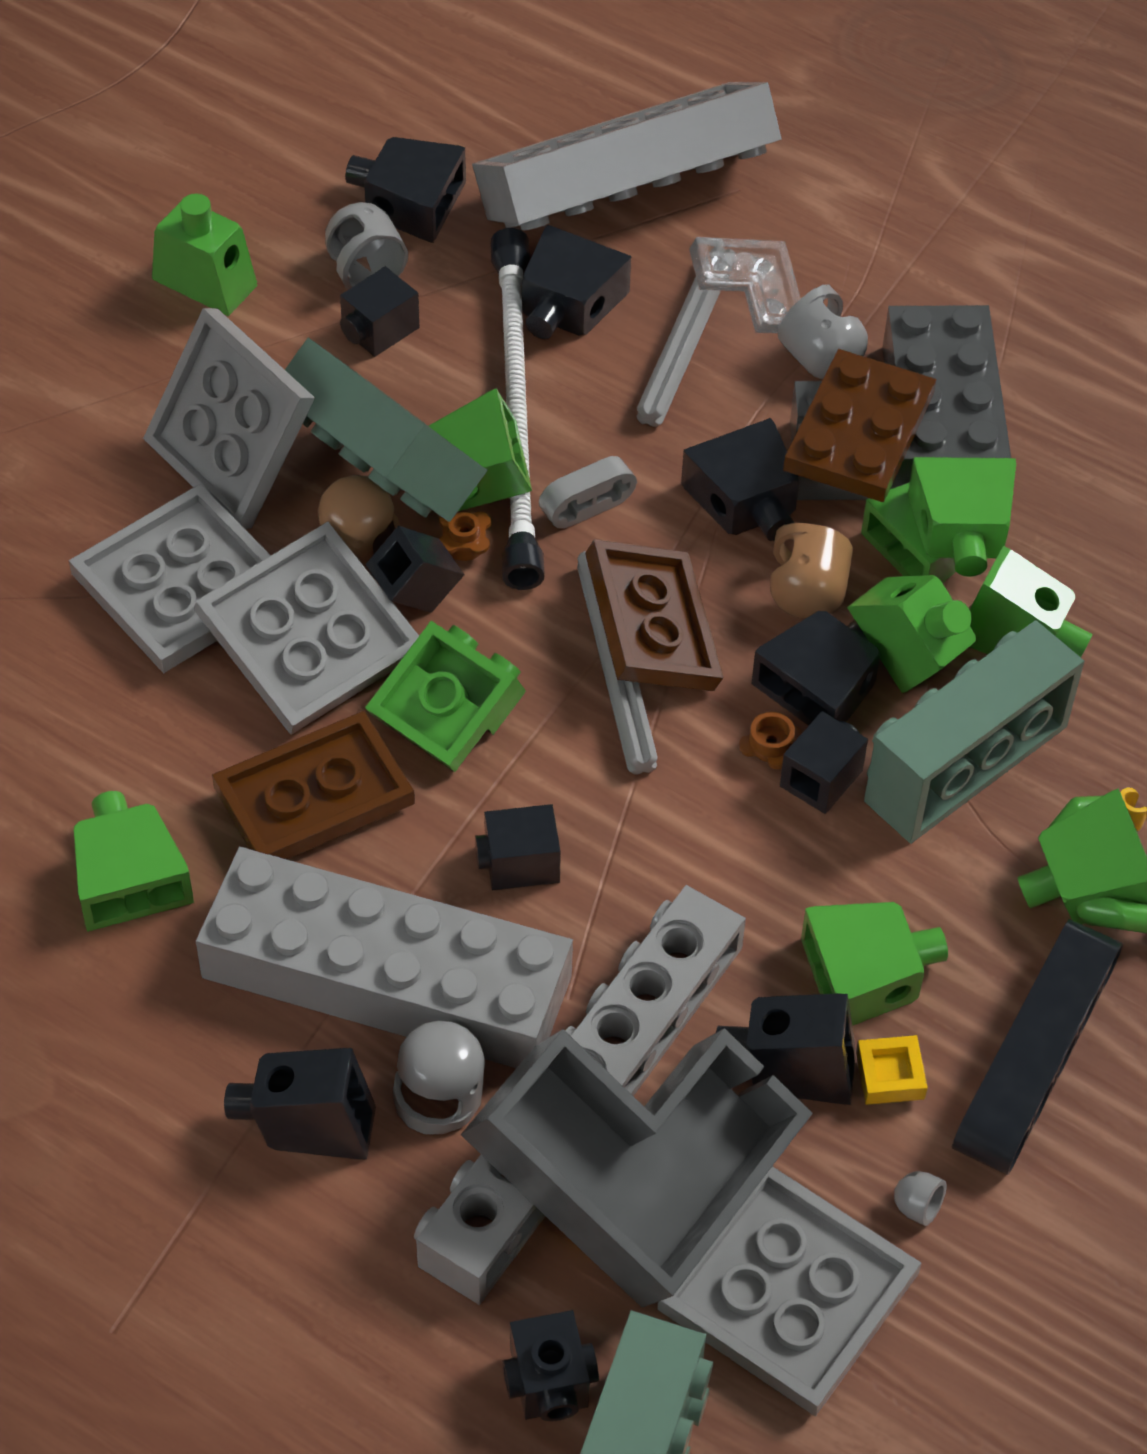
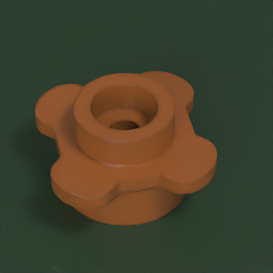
[439,511,491,561]
[739,712,803,770]

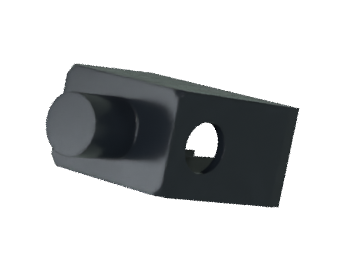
[345,137,466,243]
[522,225,631,339]
[681,418,799,541]
[751,611,881,726]
[716,993,856,1105]
[224,1048,376,1160]

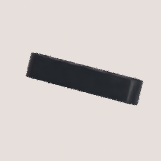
[952,919,1124,1175]

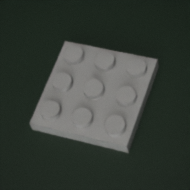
[143,308,315,529]
[69,484,271,674]
[194,522,419,735]
[657,1166,922,1417]

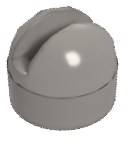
[894,1171,947,1226]

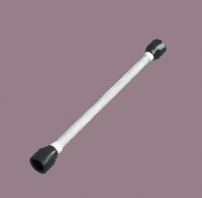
[490,228,545,590]

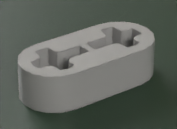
[539,456,637,528]

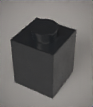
[340,266,420,357]
[365,526,465,613]
[780,711,868,815]
[475,804,561,891]

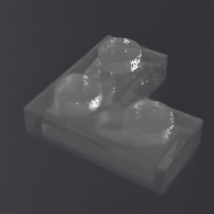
[689,237,801,334]

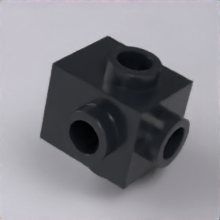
[502,1310,599,1422]

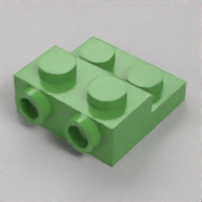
[365,621,526,772]

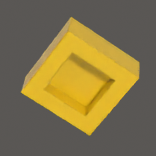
[856,1035,928,1105]

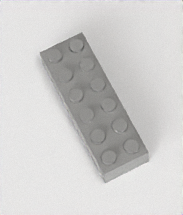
[472,82,782,230]
[196,846,573,1068]

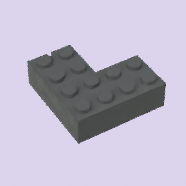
[790,305,1011,500]
[461,1028,813,1308]

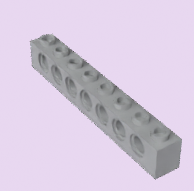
[414,885,746,1305]

